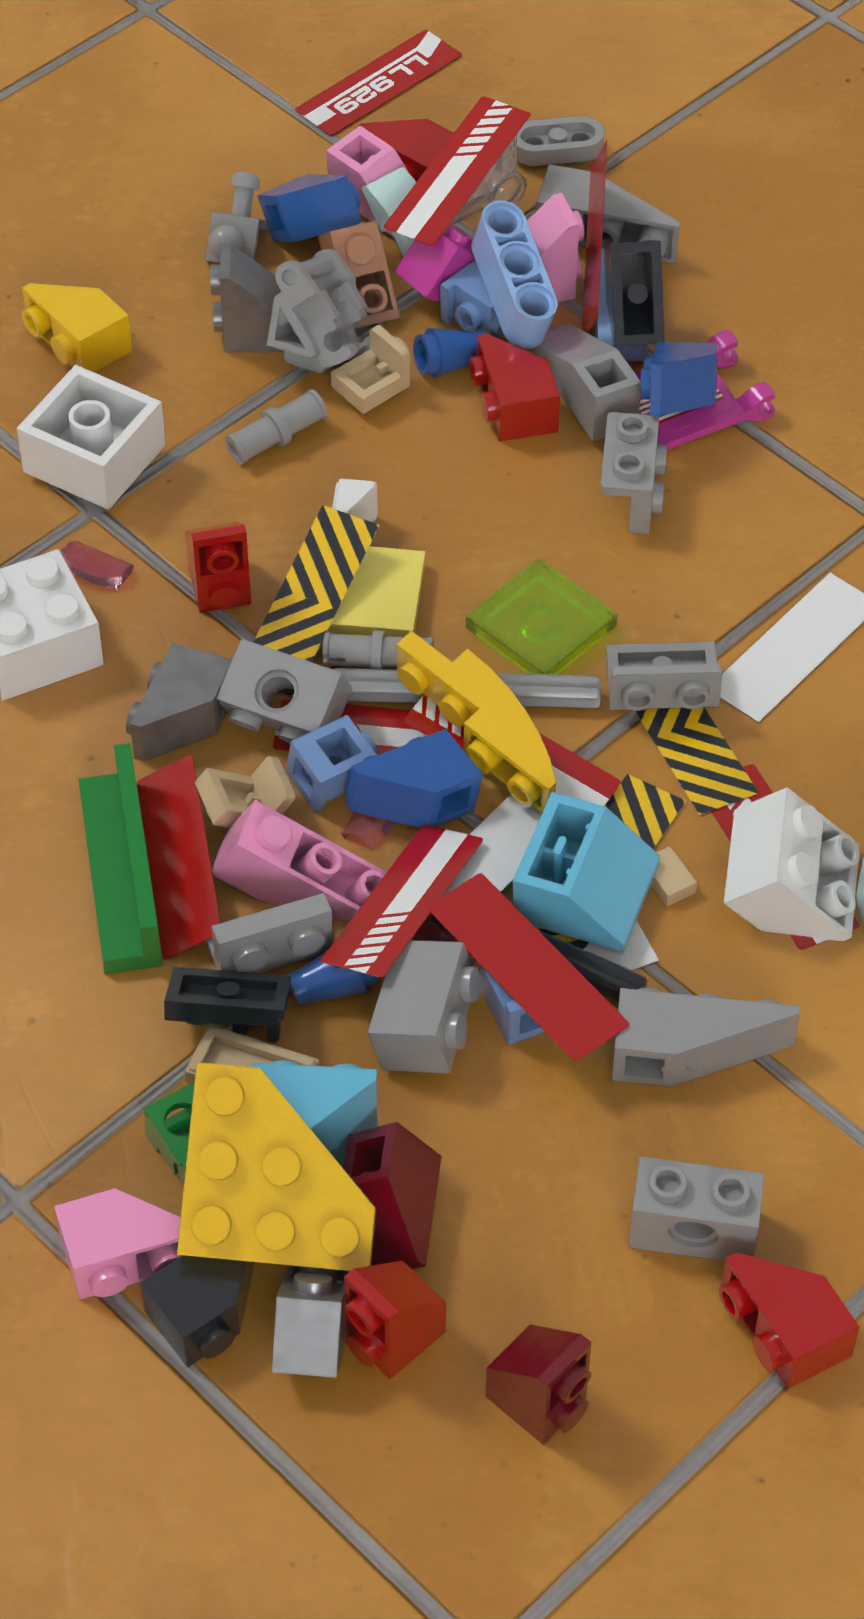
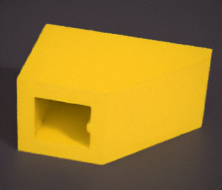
[22,283,132,372]

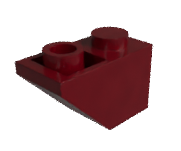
[343,1122,442,1270]
[485,1324,592,1445]

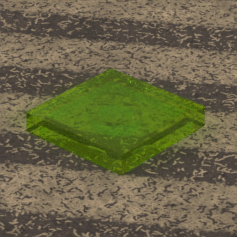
[466,558,618,675]

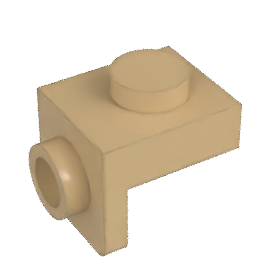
[331,325,411,414]
[195,756,296,828]

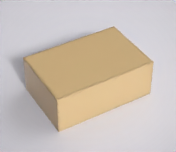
[651,846,697,906]

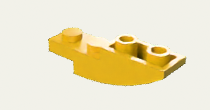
[396,630,556,813]

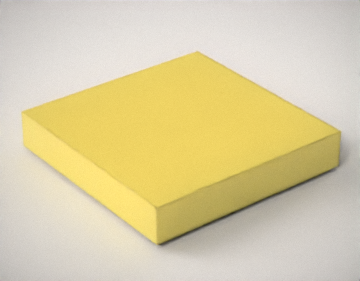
[327,546,425,637]

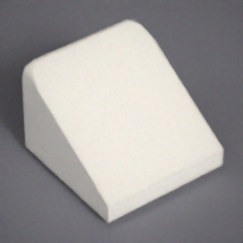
[332,479,378,522]

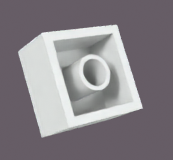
[16,364,166,510]
[0,549,104,701]

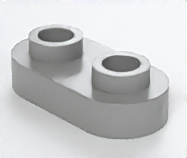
[511,116,605,167]

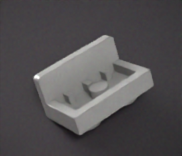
[600,412,667,534]
[605,642,722,711]
[206,893,333,973]

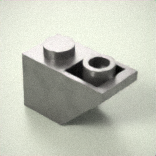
[210,244,284,352]
[126,643,232,761]
[272,1265,350,1378]

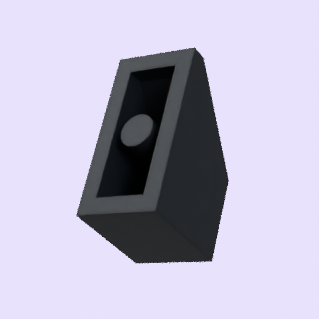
[604,241,665,346]
[140,1255,255,1368]

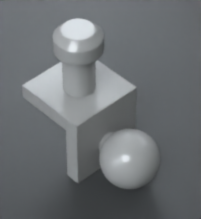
[205,172,268,263]

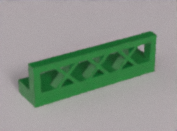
[78,743,163,975]

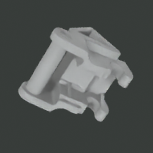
[267,248,370,373]

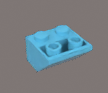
[513,792,660,952]
[252,1060,378,1168]

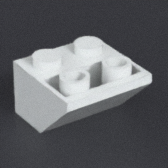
[724,787,860,941]

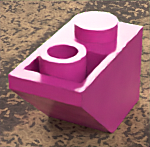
[395,224,476,303]

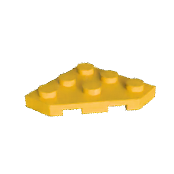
[177,1062,376,1271]

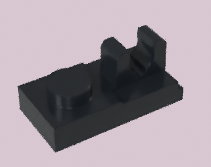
[164,967,291,1042]

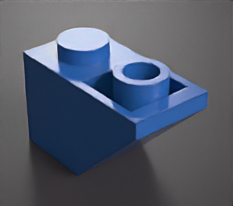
[257,174,362,242]
[641,342,718,416]
[345,729,483,828]

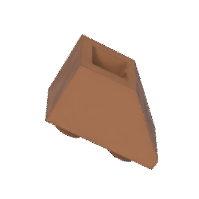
[318,220,400,329]

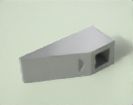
[536,164,680,263]
[529,324,641,441]
[612,988,800,1087]

